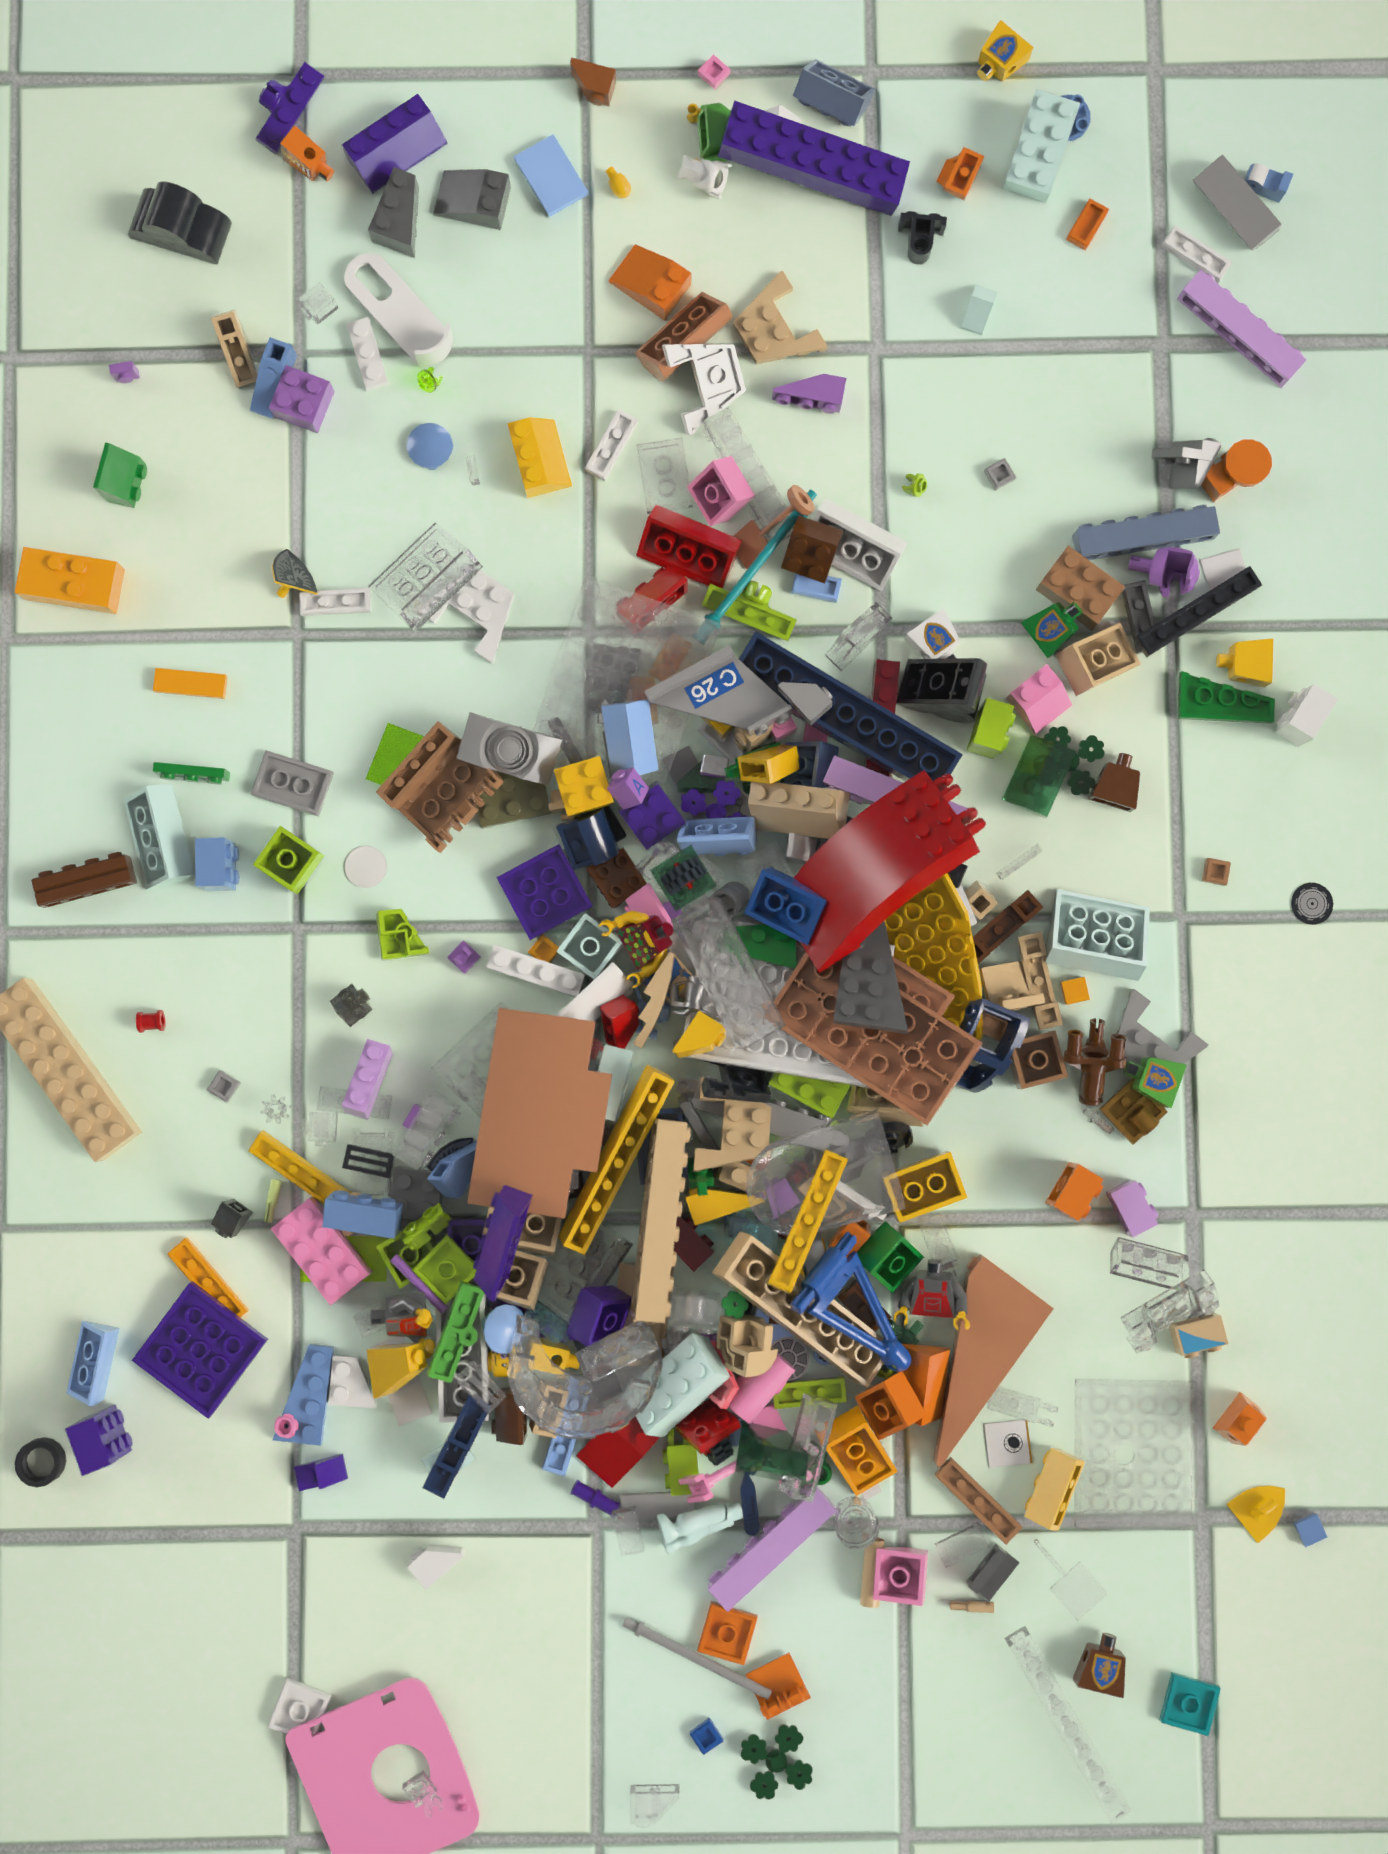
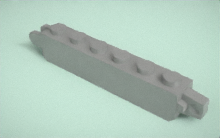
[676,1076,850,1151]

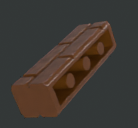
[31,852,137,908]

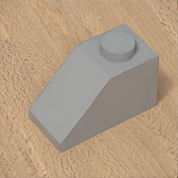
[778,682,833,726]

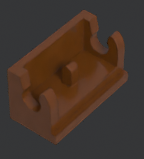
[838,1280,892,1332]

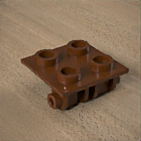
[586,847,647,909]

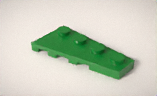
[1178,671,1275,724]

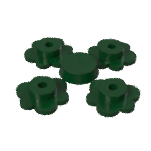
[1034,726,1105,795]
[741,1724,813,1800]

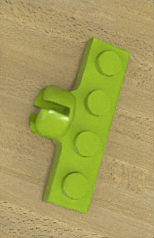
[701,581,797,641]

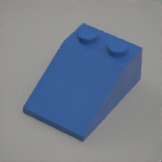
[744,867,827,945]

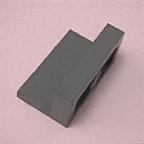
[966,1543,1019,1601]

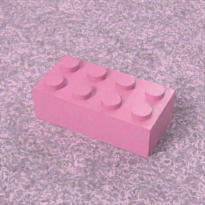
[271,1197,373,1305]

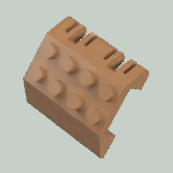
[376,721,504,853]

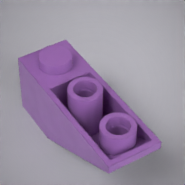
[772,374,847,414]

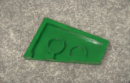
[722,924,797,970]

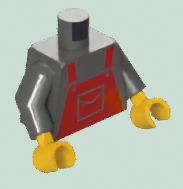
[894,1259,970,1330]
[371,1292,435,1359]

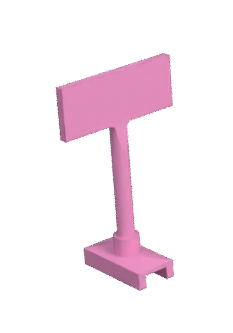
[678,1403,806,1503]

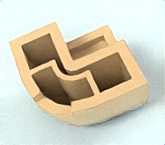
[717,1314,778,1377]

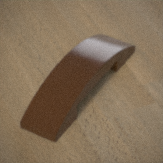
[973,890,1044,964]

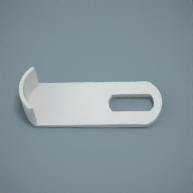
[344,253,453,367]

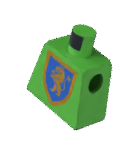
[1123,1057,1187,1108]

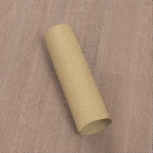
[860,1537,885,1608]

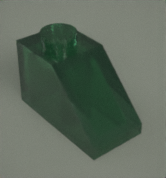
[677,760,725,793]

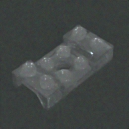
[1120,1269,1220,1354]

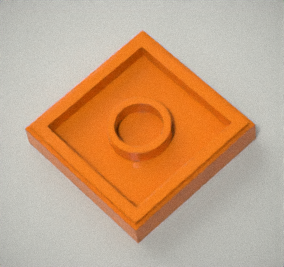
[697,1601,758,1665]

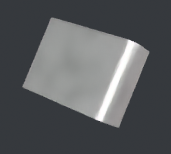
[700,754,730,779]

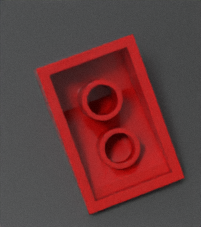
[576,1400,660,1488]

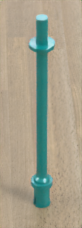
[692,489,817,645]

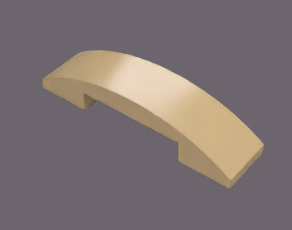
[1018,932,1063,1030]

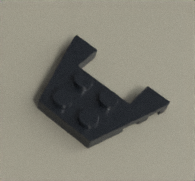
[700,1060,772,1103]

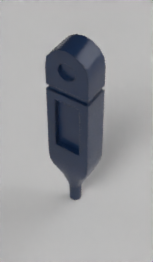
[740,1467,760,1536]

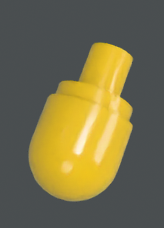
[605,166,631,199]

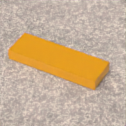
[153,668,228,699]

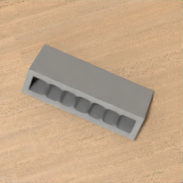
[1192,154,1282,251]

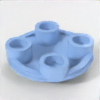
[481,1304,527,1354]

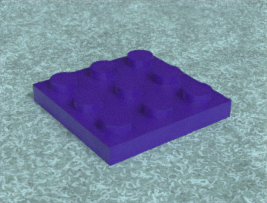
[496,844,593,941]

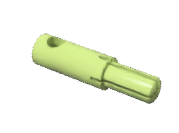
[264,1179,282,1223]

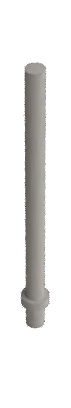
[622,1617,772,1700]

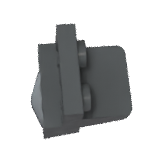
[1151,438,1221,489]

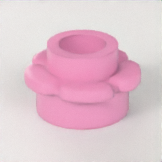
[274,1414,298,1438]

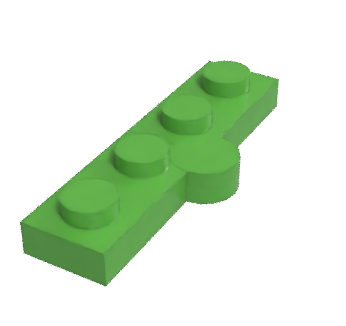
[427,1281,484,1383]

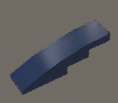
[422,1395,491,1499]

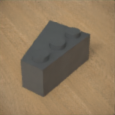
[368,167,419,258]

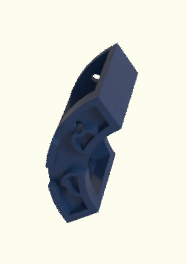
[955,999,1031,1093]

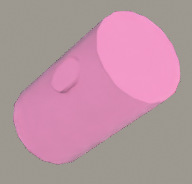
[728,1352,795,1423]

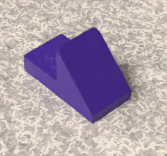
[294,1454,348,1491]

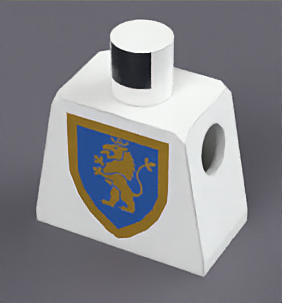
[904,608,960,659]

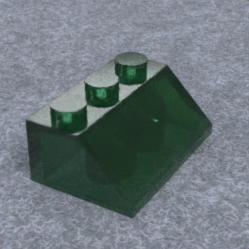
[1002,735,1077,818]

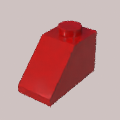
[600,994,640,1049]

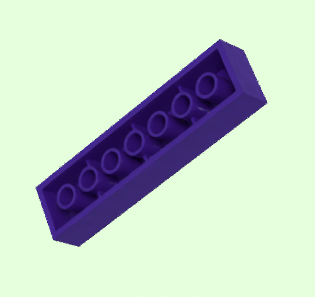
[717,100,910,216]

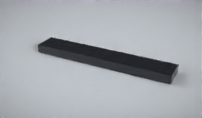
[1134,566,1262,658]

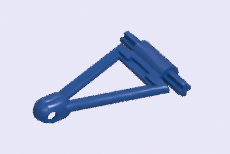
[790,1232,911,1372]

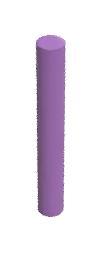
[390,1254,448,1313]

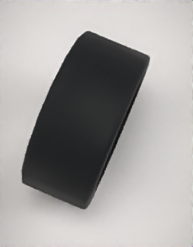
[14,1437,66,1488]

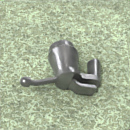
[670,976,724,1022]

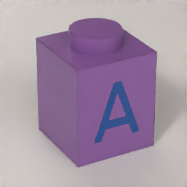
[607,767,649,809]

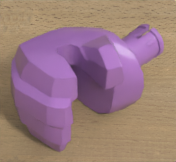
[1128,547,1200,597]

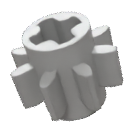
[661,1329,689,1356]

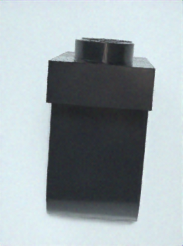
[898,211,947,265]

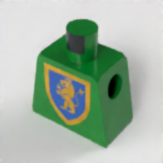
[1021,602,1082,658]

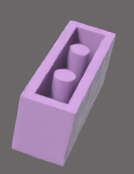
[342,1039,393,1120]

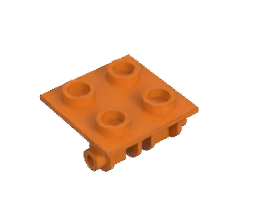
[746,1652,811,1720]

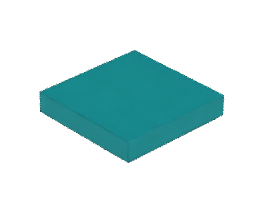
[1159,1672,1221,1737]

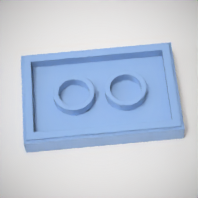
[514,134,588,217]

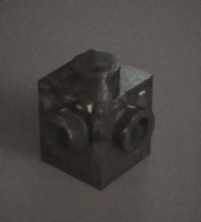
[330,983,373,1027]

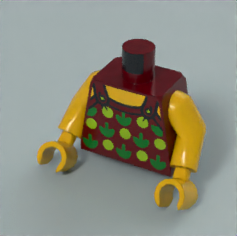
[598,911,674,988]

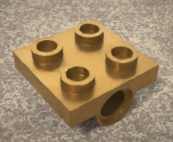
[1099,1078,1168,1145]

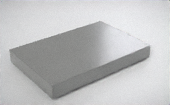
[250,750,334,817]

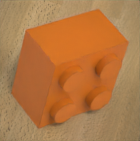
[1045,1162,1104,1221]
[855,1371,927,1441]

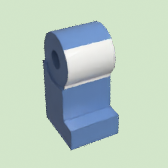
[1244,163,1294,203]

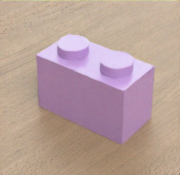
[1105,1180,1159,1237]

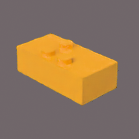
[15,547,125,614]

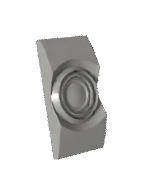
[457,712,562,786]

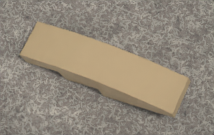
[633,951,675,1048]

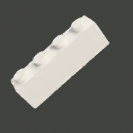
[813,499,908,592]
[556,962,634,1028]

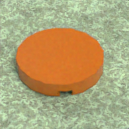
[1223,439,1272,487]

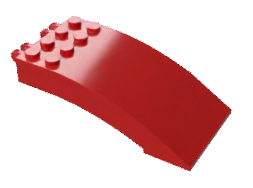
[794,770,986,973]

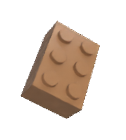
[1035,546,1125,630]

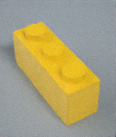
[1024,1448,1085,1531]

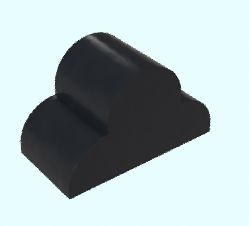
[128,181,232,265]
[896,658,987,723]

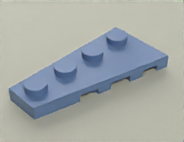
[273,1344,334,1446]

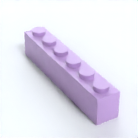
[1177,270,1307,388]
[823,755,967,815]
[707,1484,836,1612]

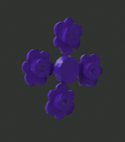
[681,780,748,819]

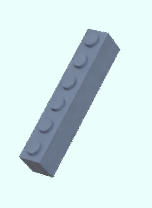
[1072,504,1220,560]

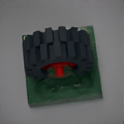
[650,845,717,912]

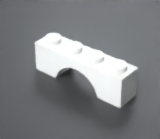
[486,945,586,997]

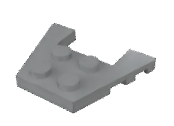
[1116,989,1209,1071]

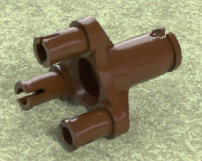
[1063,1018,1127,1106]

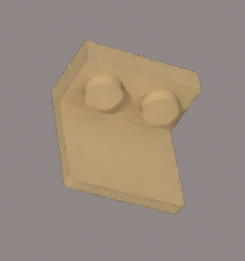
[979,961,1045,1011]

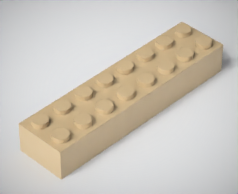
[0,978,143,1162]
[630,1118,691,1323]
[712,1232,884,1388]

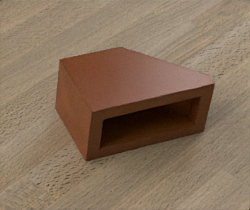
[570,57,616,106]

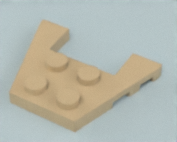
[733,270,828,364]
[693,1077,771,1172]

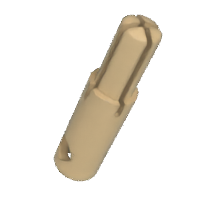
[950,1601,994,1613]

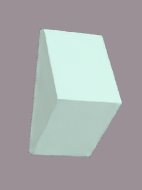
[960,284,997,335]

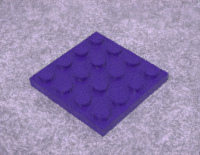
[132,1281,269,1419]

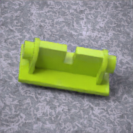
[401,1203,452,1251]

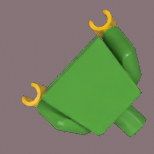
[687,103,730,162]

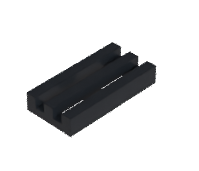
[342,1144,396,1178]

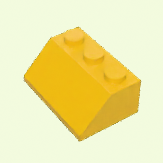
[507,417,572,498]

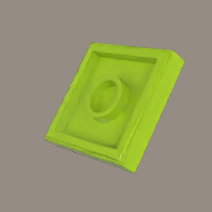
[412,1235,476,1305]

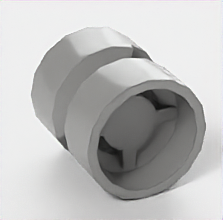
[708,881,749,921]

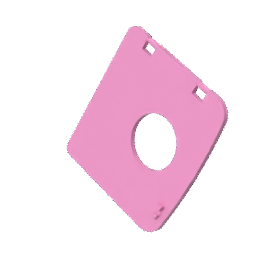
[285,1677,480,1854]

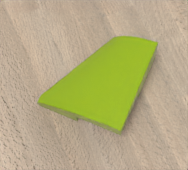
[376,909,429,961]

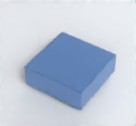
[1293,1513,1328,1547]

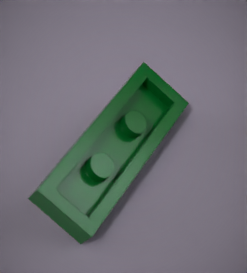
[153,762,230,785]

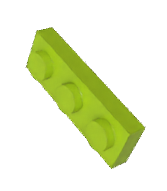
[773,1376,847,1409]

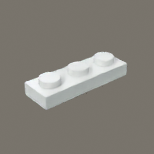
[346,317,389,391]

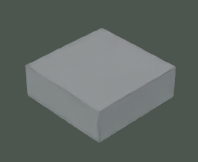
[984,458,1017,491]
[207,1070,241,1103]

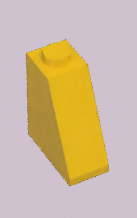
[737,745,800,784]
[366,1342,427,1399]

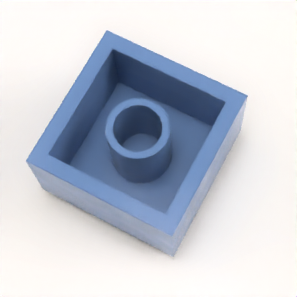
[195,837,240,891]

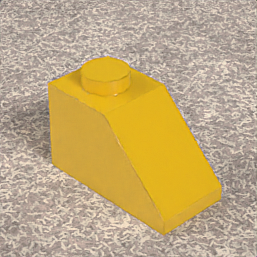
[672,1011,726,1058]

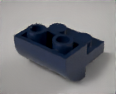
[556,807,620,870]

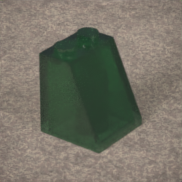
[735,1422,809,1481]

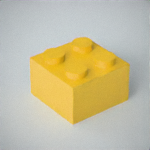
[554,756,615,817]

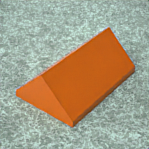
[902,1344,950,1426]

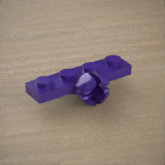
[256,62,324,155]

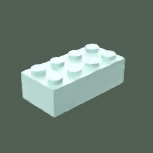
[1003,89,1080,203]
[624,1333,731,1437]

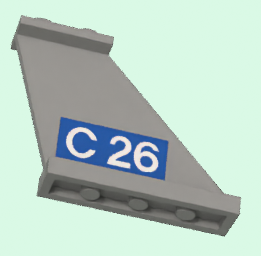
[644,645,793,736]

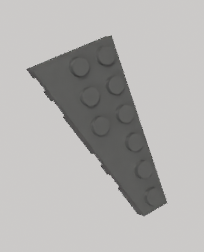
[833,921,908,1034]

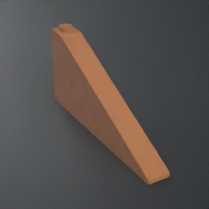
[933,1254,1054,1467]

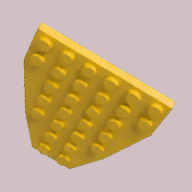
[885,873,983,1040]

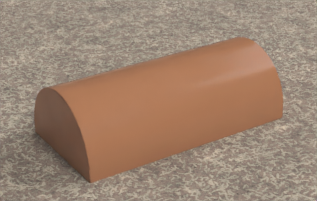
[635,292,732,382]

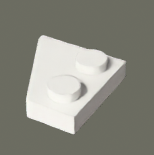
[328,1355,377,1408]

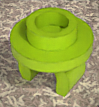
[902,473,927,497]

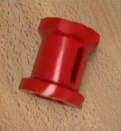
[136,1010,166,1033]

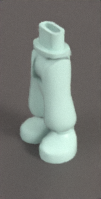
[656,1502,743,1555]

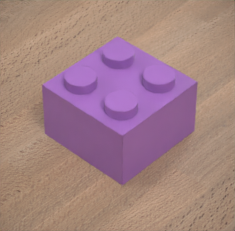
[269,365,335,433]

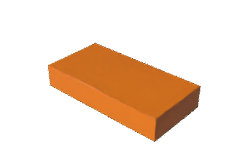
[1066,198,1109,251]

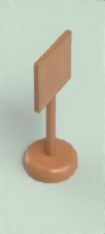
[733,485,815,569]

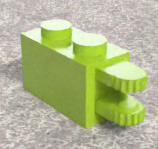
[662,1428,699,1496]

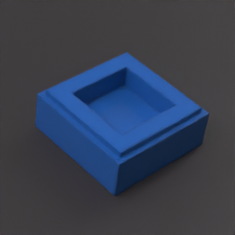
[690,1718,724,1755]

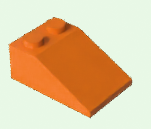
[608,244,691,321]

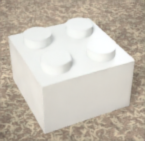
[1275,684,1338,747]

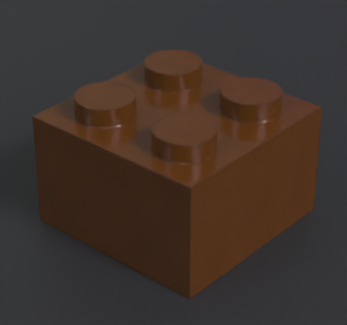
[781,515,843,584]

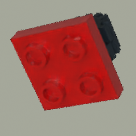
[675,1399,741,1466]

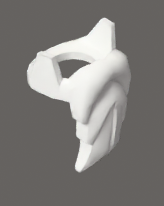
[677,155,732,200]

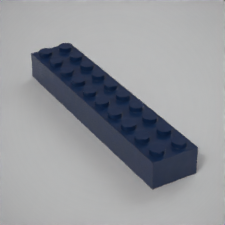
[739,631,963,782]

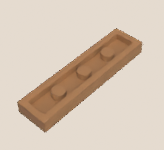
[934,1457,1023,1545]

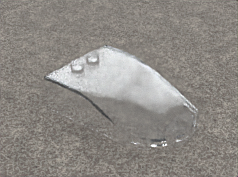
[746,1109,905,1236]

